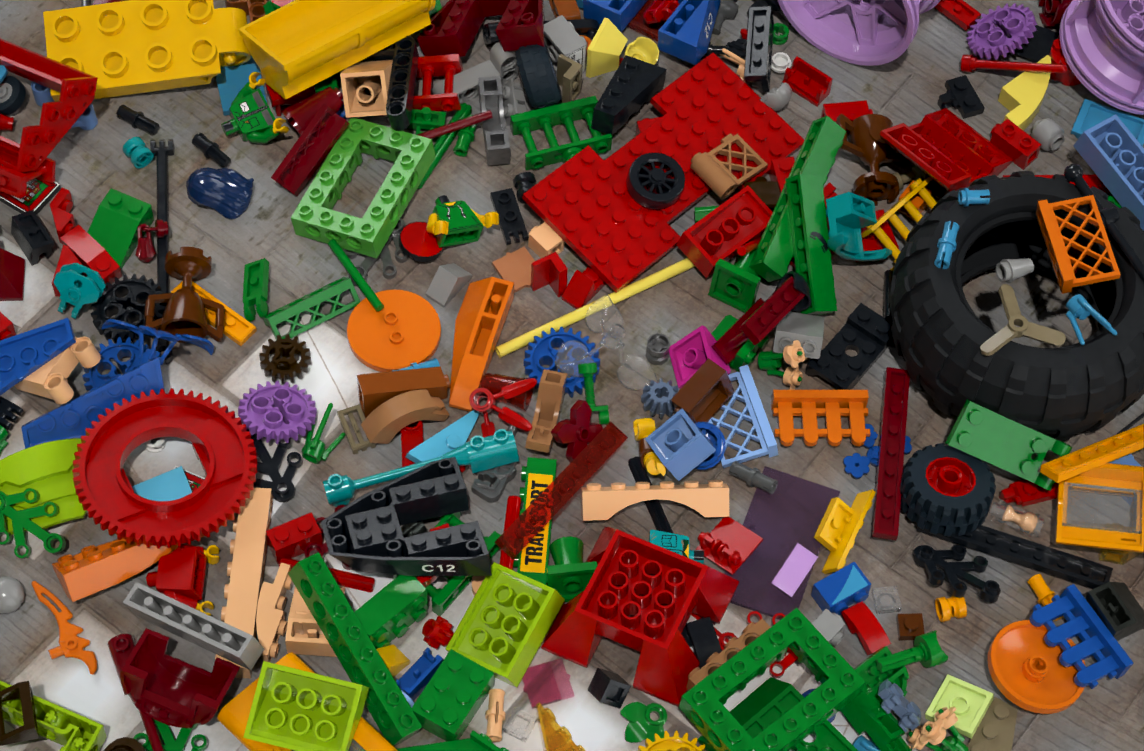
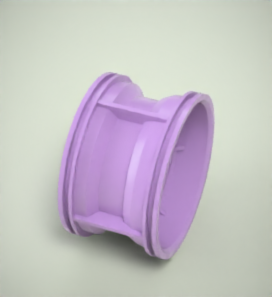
[778,0,941,66]
[1059,0,1144,115]

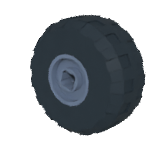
[515,43,562,109]

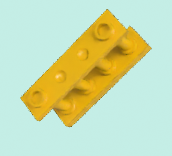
[861,177,937,271]

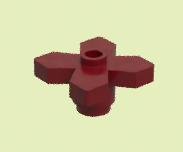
[551,400,606,466]

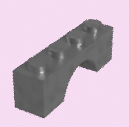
[478,76,510,165]

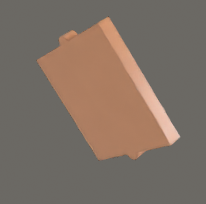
[492,246,535,293]

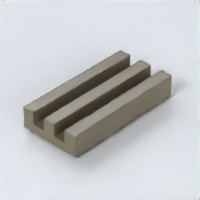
[337,404,376,454]

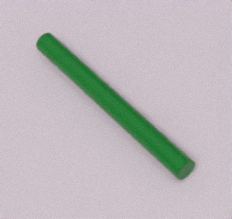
[328,239,384,311]

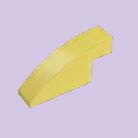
[998,55,1051,131]

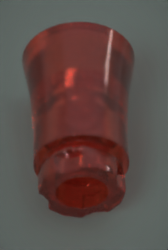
[481,373,534,411]

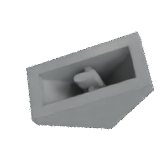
[426,263,472,308]

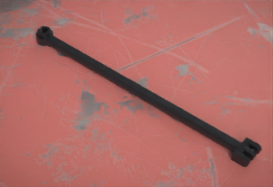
[150,139,174,365]

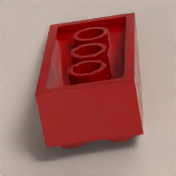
[676,185,773,278]

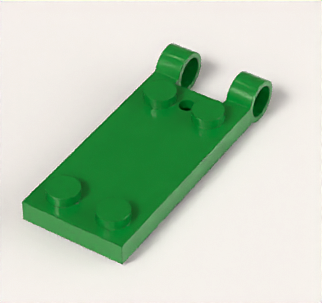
[946,399,1072,491]

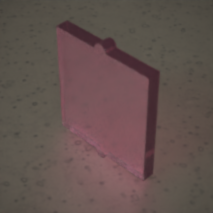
[522,658,574,709]

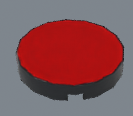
[398,221,444,262]

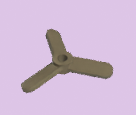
[980,284,1066,356]

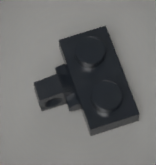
[937,75,985,119]

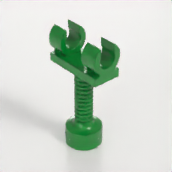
[578,363,609,425]

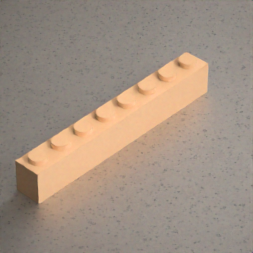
[215,487,273,679]

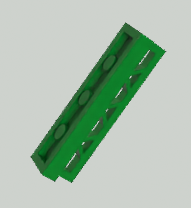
[262,277,361,340]

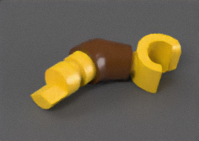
[633,418,666,476]

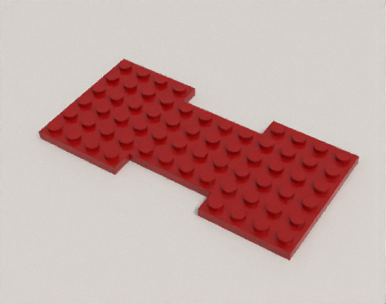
[522,52,804,293]

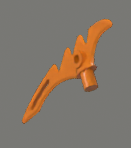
[32,581,97,674]

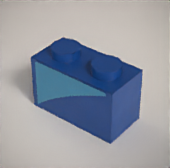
[811,562,871,615]

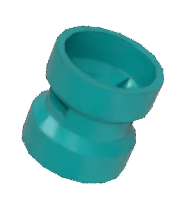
[122,137,154,169]

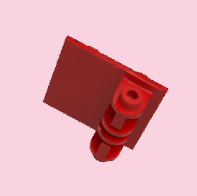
[695,517,764,575]

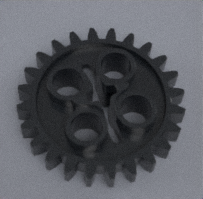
[91,274,167,344]

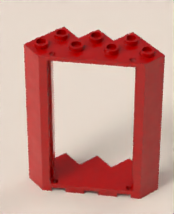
[0,38,98,172]

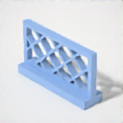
[708,364,778,468]

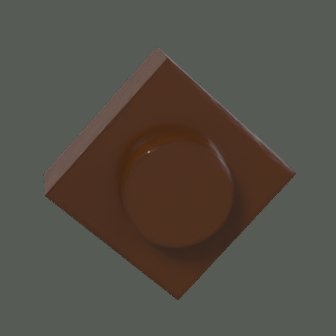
[896,613,924,641]

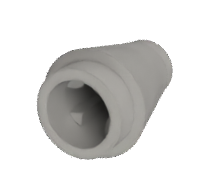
[996,258,1034,283]

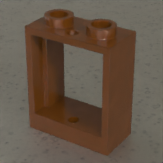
[671,358,735,423]

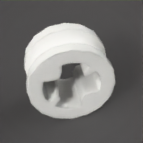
[144,437,166,453]

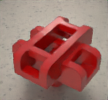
[643,0,680,24]

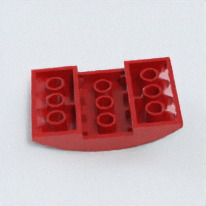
[879,108,1014,192]

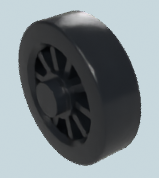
[626,153,685,209]

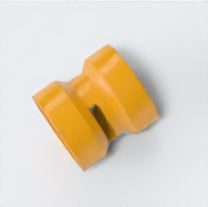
[935,595,967,622]

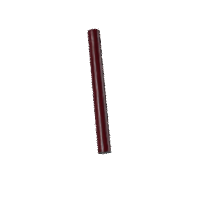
[417,110,493,139]

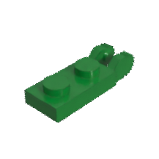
[243,258,269,321]

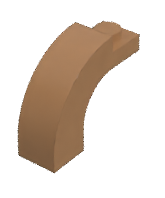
[525,369,567,453]
[361,389,449,444]

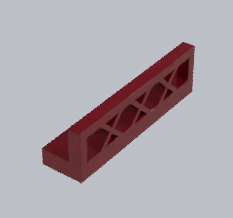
[271,104,350,196]

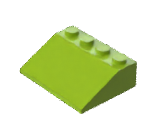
[446,562,565,688]
[243,661,369,751]

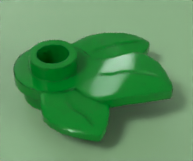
[620,702,667,743]

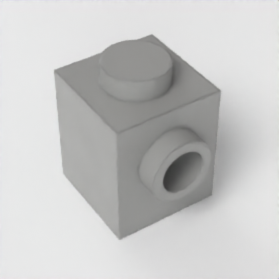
[812,609,845,647]

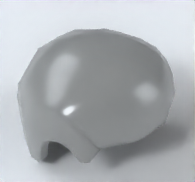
[760,82,792,112]
[0,576,25,614]

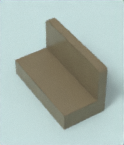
[557,54,583,103]

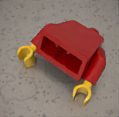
[146,545,220,616]

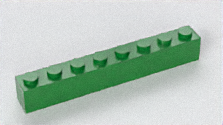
[749,116,846,282]

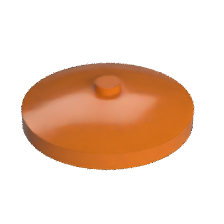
[987,620,1086,714]

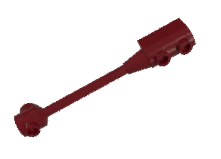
[108,634,164,751]

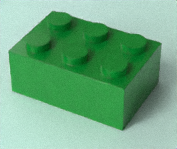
[354,575,428,649]
[411,649,495,742]

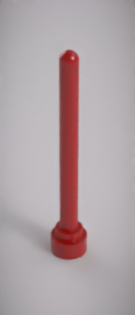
[961,54,1067,73]

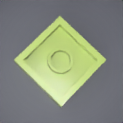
[925,674,994,739]

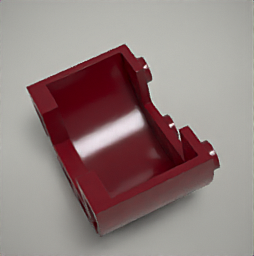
[120,628,240,728]

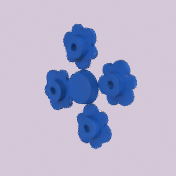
[843,424,912,479]

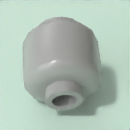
[1031,118,1064,151]

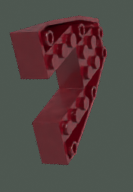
[417,0,544,57]

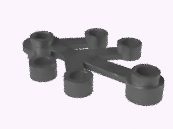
[344,218,409,286]

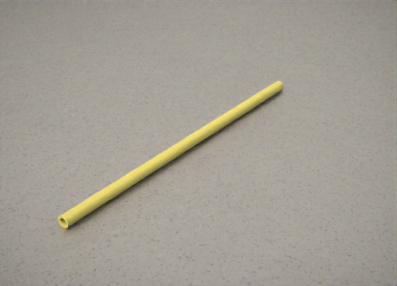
[495,232,764,358]

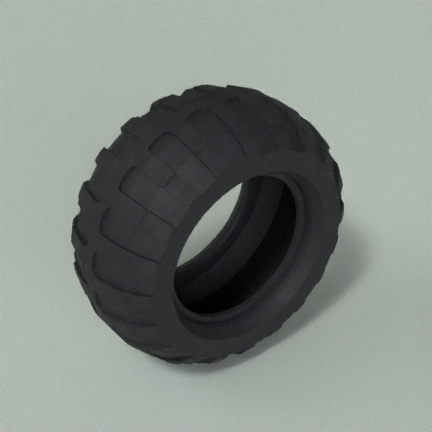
[888,171,1144,441]

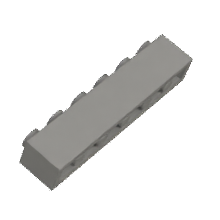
[123,582,264,670]

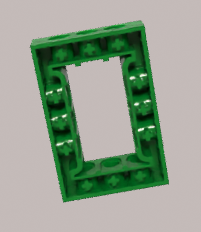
[679,608,866,751]

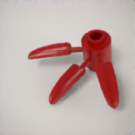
[469,378,537,437]

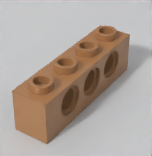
[686,619,771,691]

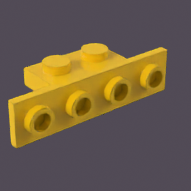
[814,489,876,574]

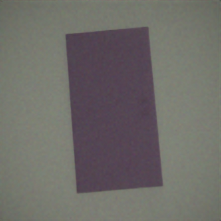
[724,466,840,620]

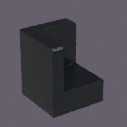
[588,668,631,708]

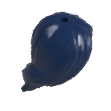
[186,167,254,219]

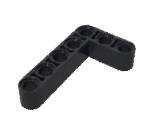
[359,36,419,131]

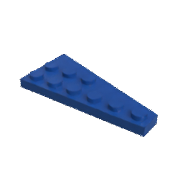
[0,318,76,395]
[21,356,165,449]

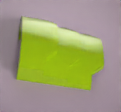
[0,438,87,535]

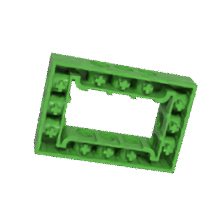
[291,117,436,259]

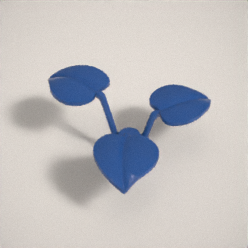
[101,319,214,366]

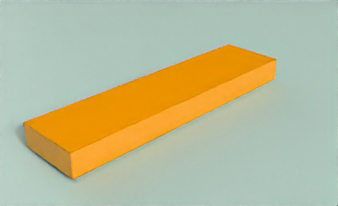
[171,281,257,346]

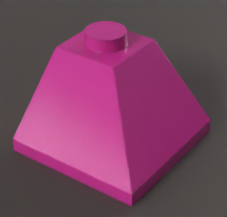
[669,325,731,388]

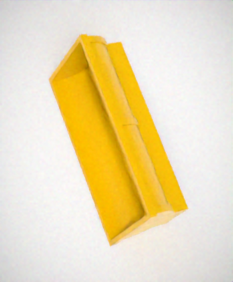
[238,0,436,100]

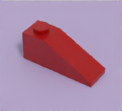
[60,224,122,289]

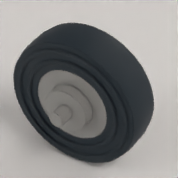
[0,76,26,115]

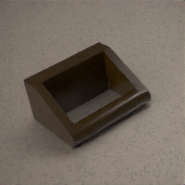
[0,681,39,746]

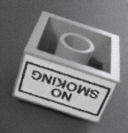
[544,15,588,74]

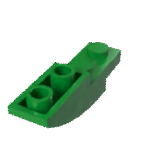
[841,692,912,751]

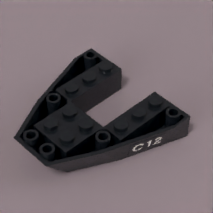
[320,457,492,576]

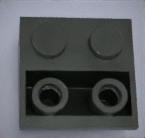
[1085,582,1144,641]

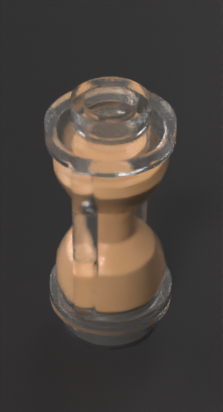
[989,498,1045,537]

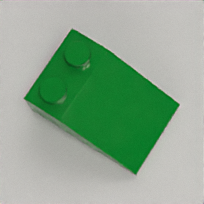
[87,188,154,269]

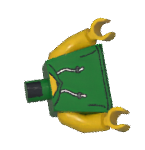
[426,195,499,248]

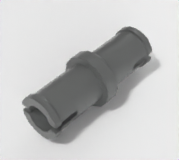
[729,461,778,494]

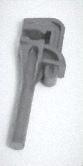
[471,412,524,502]

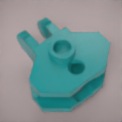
[53,263,106,319]

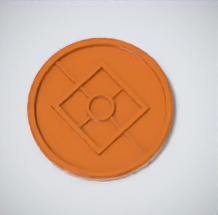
[347,289,441,372]

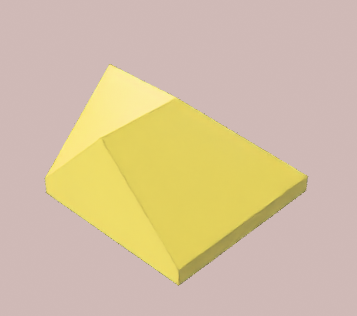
[586,18,628,78]

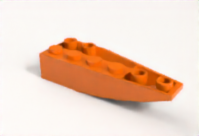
[449,277,514,412]
[52,538,178,602]

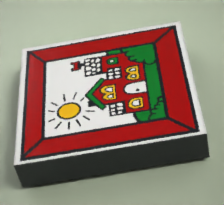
[0,172,61,215]

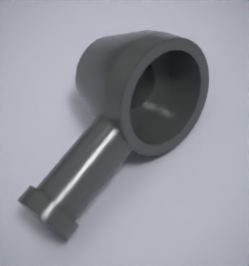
[712,0,739,35]

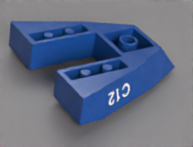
[583,0,721,65]

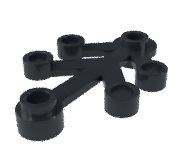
[247,429,302,502]
[913,545,1001,603]

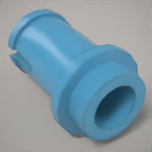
[958,188,990,207]

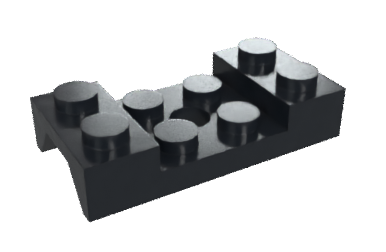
[805,303,894,390]

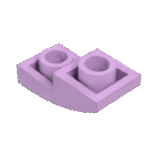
[771,543,818,597]

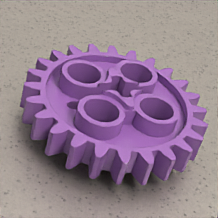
[966,3,1037,60]
[238,381,317,444]

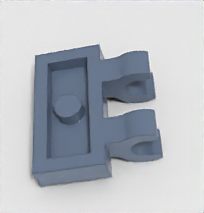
[878,679,921,733]

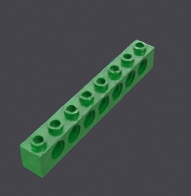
[288,552,422,746]

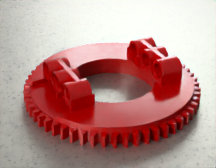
[72,388,257,549]

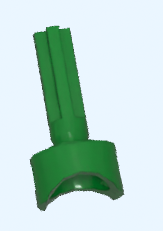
[876,630,948,674]

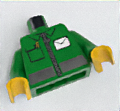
[221,72,289,144]

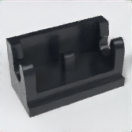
[11,210,54,265]

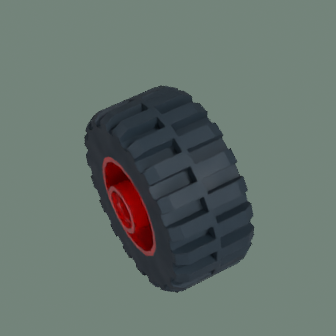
[900,443,996,537]

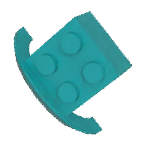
[826,192,892,261]

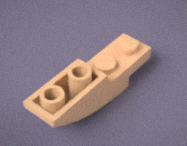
[256,563,293,662]

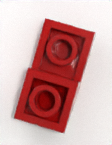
[841,601,891,655]

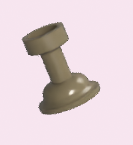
[893,165,927,190]

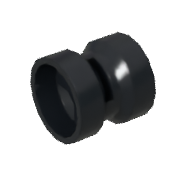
[513,172,536,204]

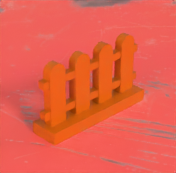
[771,390,870,446]

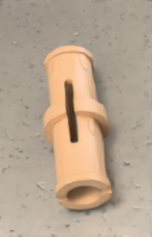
[485,689,506,742]

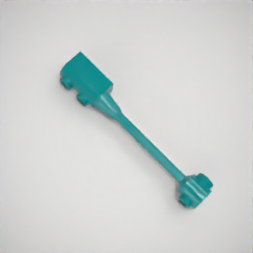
[323,429,519,507]

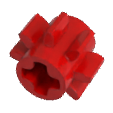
[422,616,453,649]

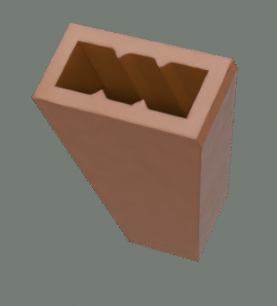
[357,366,451,418]

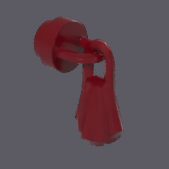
[135,219,168,263]

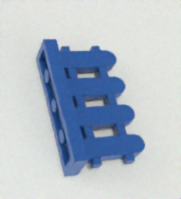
[1029,584,1134,689]

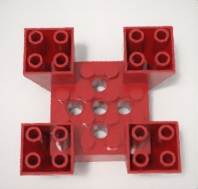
[541,526,739,707]

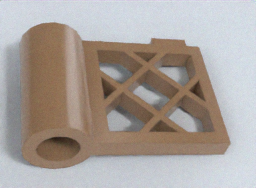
[690,133,768,200]

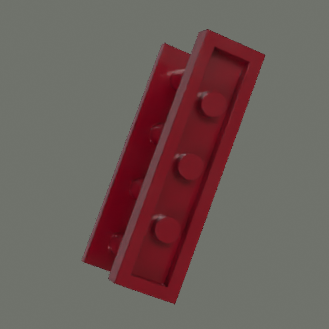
[711,276,805,365]

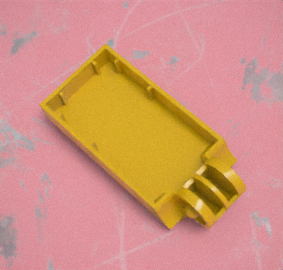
[43,0,251,102]

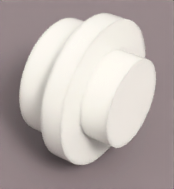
[771,52,791,73]

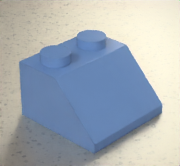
[645,408,716,481]

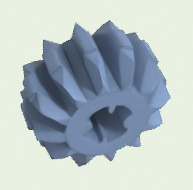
[641,378,679,419]

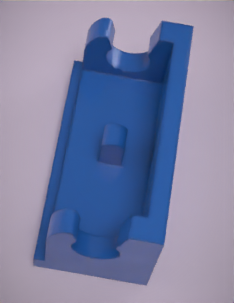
[395,648,443,701]

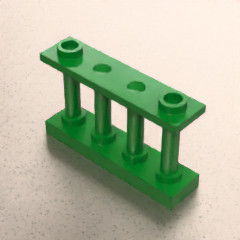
[510,95,612,170]
[393,512,502,616]

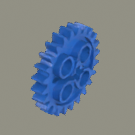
[524,327,600,398]
[82,337,149,391]

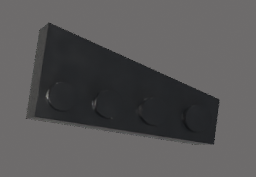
[591,55,667,135]

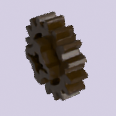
[259,334,311,384]

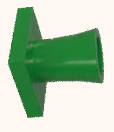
[708,250,761,313]
[547,536,597,602]

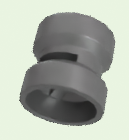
[646,333,670,365]

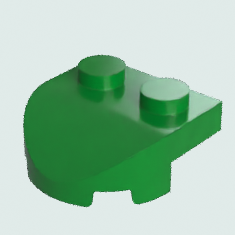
[854,646,909,704]

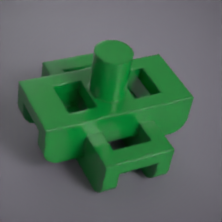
[408,107,446,141]

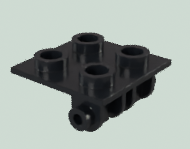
[1014,25,1059,62]

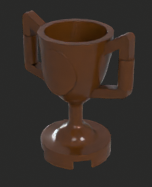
[837,114,906,206]
[144,247,225,343]

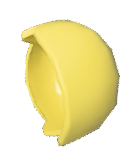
[624,37,660,65]

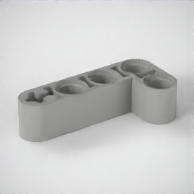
[432,42,518,104]

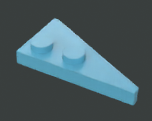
[405,410,480,463]

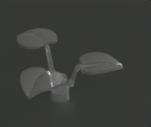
[554,295,658,391]

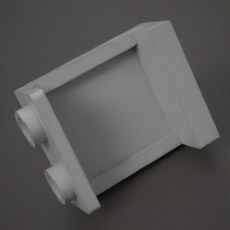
[773,312,824,359]

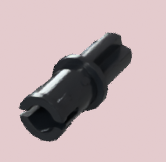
[116,105,159,135]
[192,133,231,168]

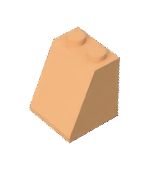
[340,60,393,118]

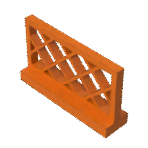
[1036,195,1121,294]

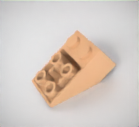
[285,586,345,657]

